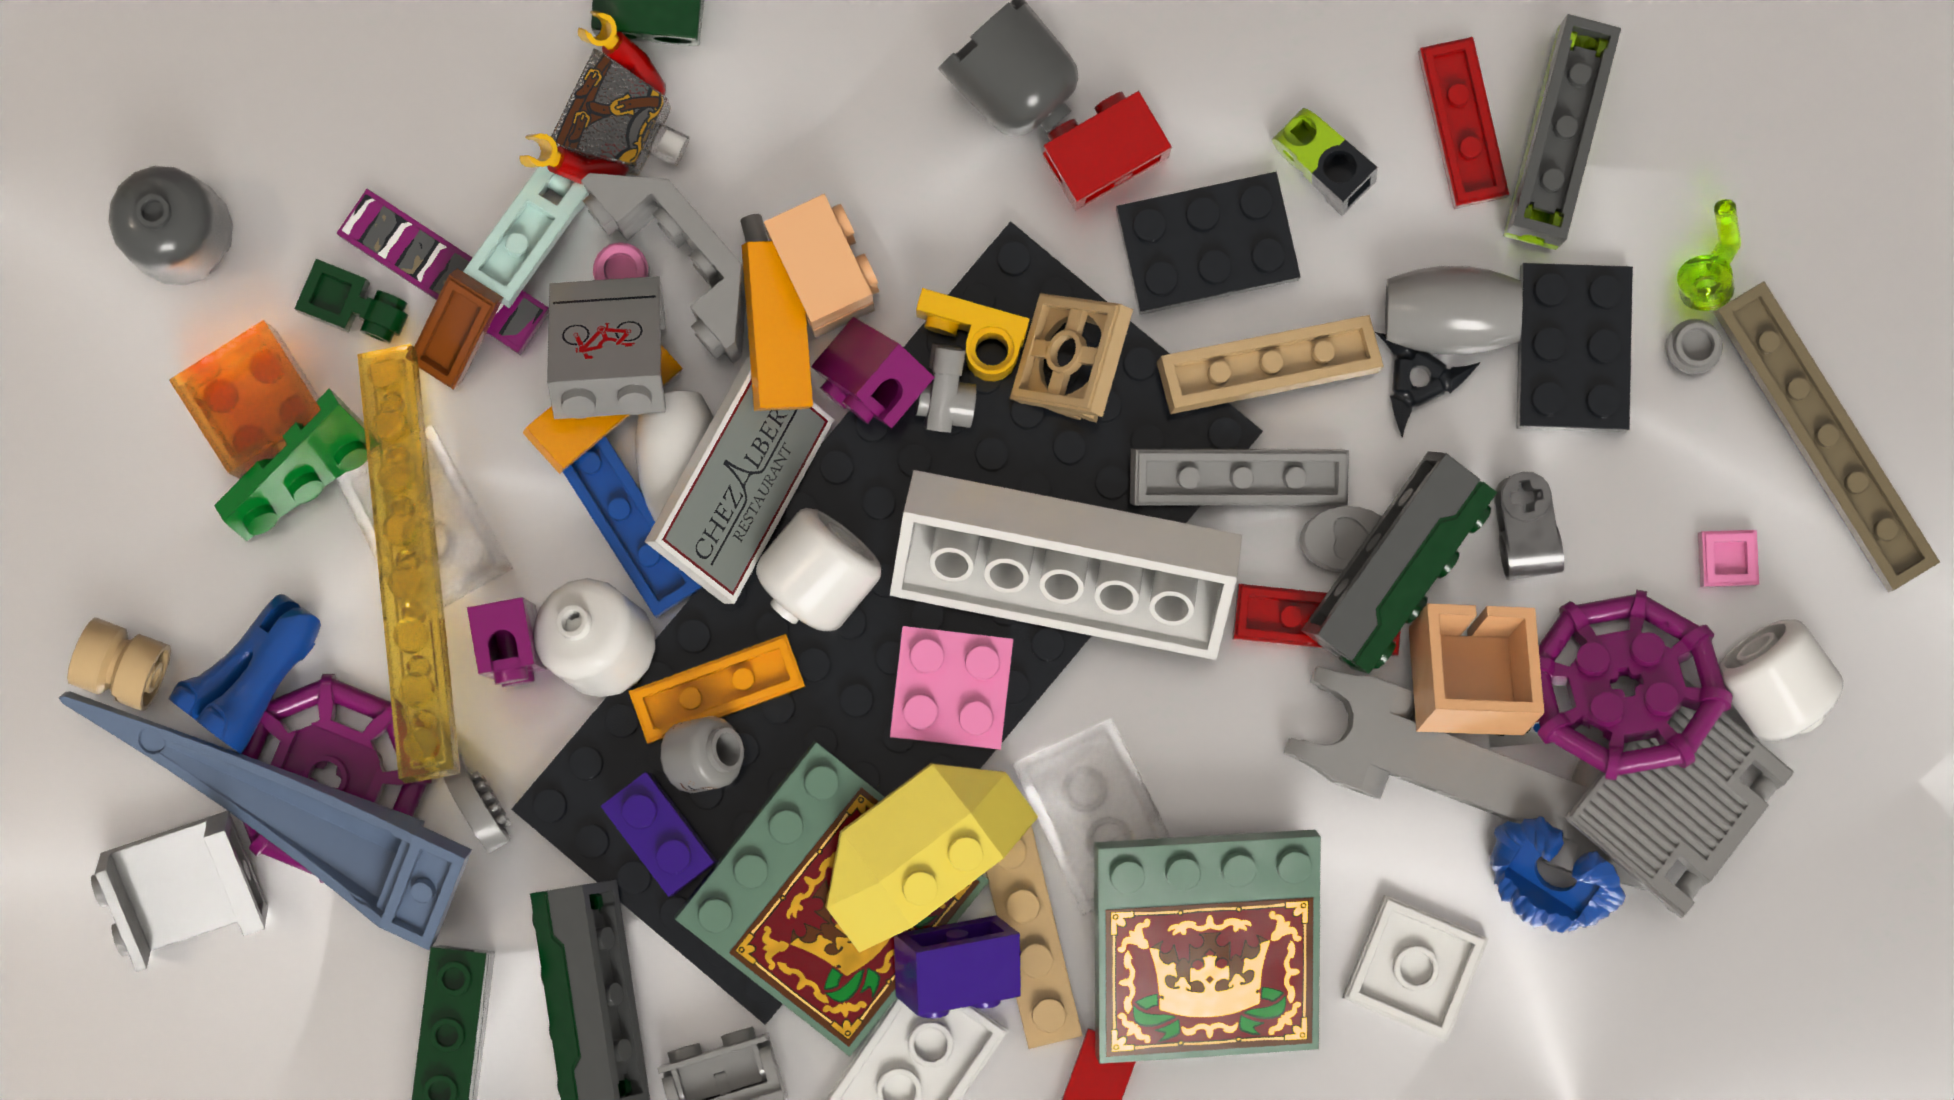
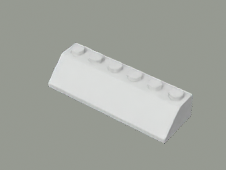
[889,470,1242,660]

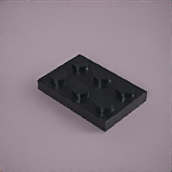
[1116,171,1301,315]
[1516,263,1633,432]

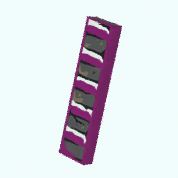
[336,189,549,356]

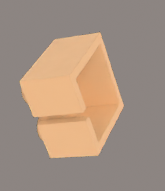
[764,194,879,338]
[1409,603,1544,736]

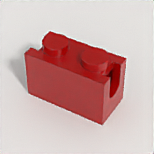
[1042,91,1172,211]

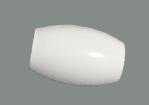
[635,391,714,522]

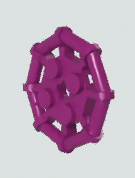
[1537,589,1733,781]
[237,674,432,883]

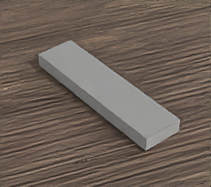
[1130,449,1349,505]

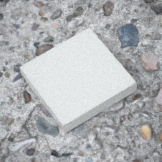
[1342,895,1489,1042]

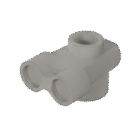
[915,343,976,433]

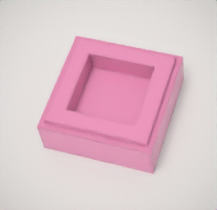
[1698,530,1759,588]

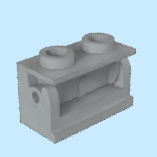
[657,1026,787,1100]

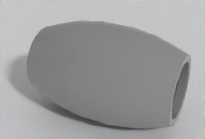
[1385,266,1523,355]

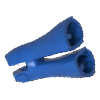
[168,594,321,754]

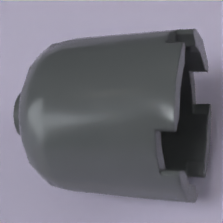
[938,0,1078,136]
[108,166,233,285]

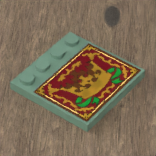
[674,741,989,1056]
[1094,830,1321,1064]

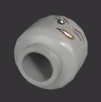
[660,716,744,793]

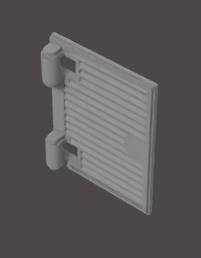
[1565,677,1794,918]

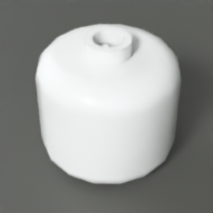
[756,508,881,631]
[533,578,656,698]
[1719,619,1844,741]

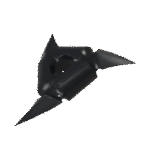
[1375,332,1481,438]

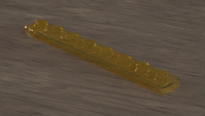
[357,344,461,784]

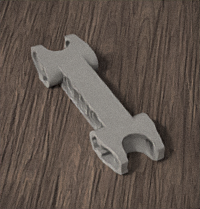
[1284,667,1647,890]

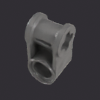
[1494,472,1564,581]

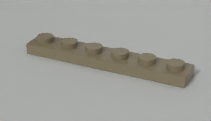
[1713,281,1940,592]

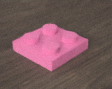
[890,626,1013,750]

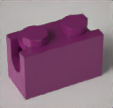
[811,317,935,428]
[467,597,547,687]

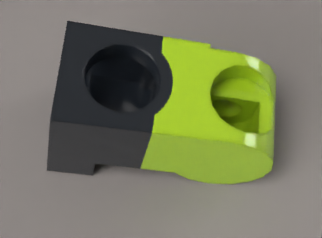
[1272,108,1378,216]

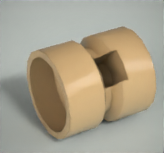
[67,617,171,711]

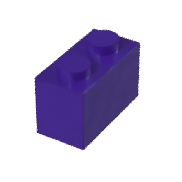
[601,772,718,897]
[894,915,1021,1019]

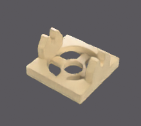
[1010,293,1133,423]

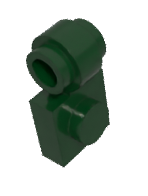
[294,259,408,344]

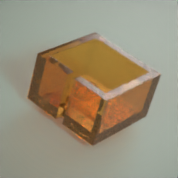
[169,320,321,479]

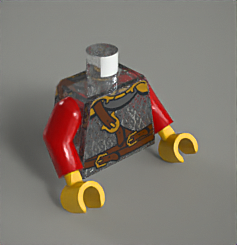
[519,11,690,185]

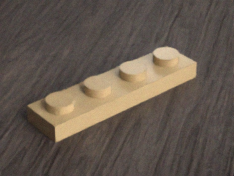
[1157,315,1384,414]
[986,825,1083,1049]

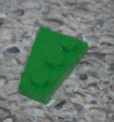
[214,388,382,541]

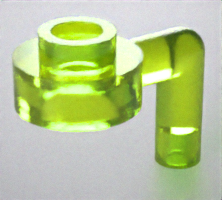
[1677,199,1741,311]

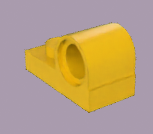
[916,288,1030,382]

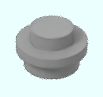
[1666,319,1723,374]

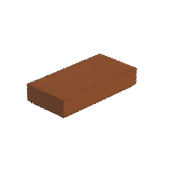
[408,268,504,390]

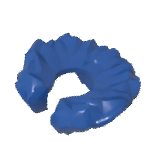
[1490,816,1626,933]

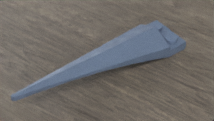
[58,691,472,950]

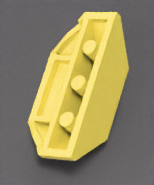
[825,763,1038,953]

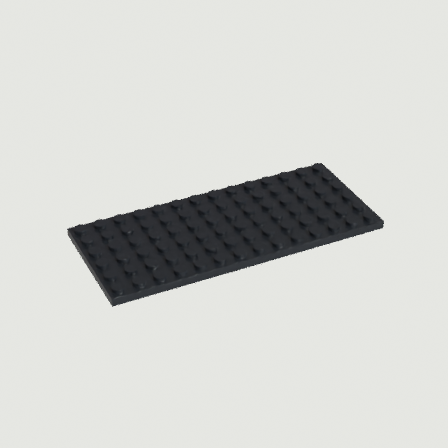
[511,221,1263,1025]

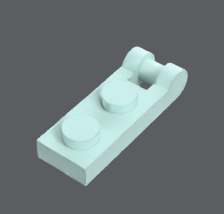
[463,166,589,308]

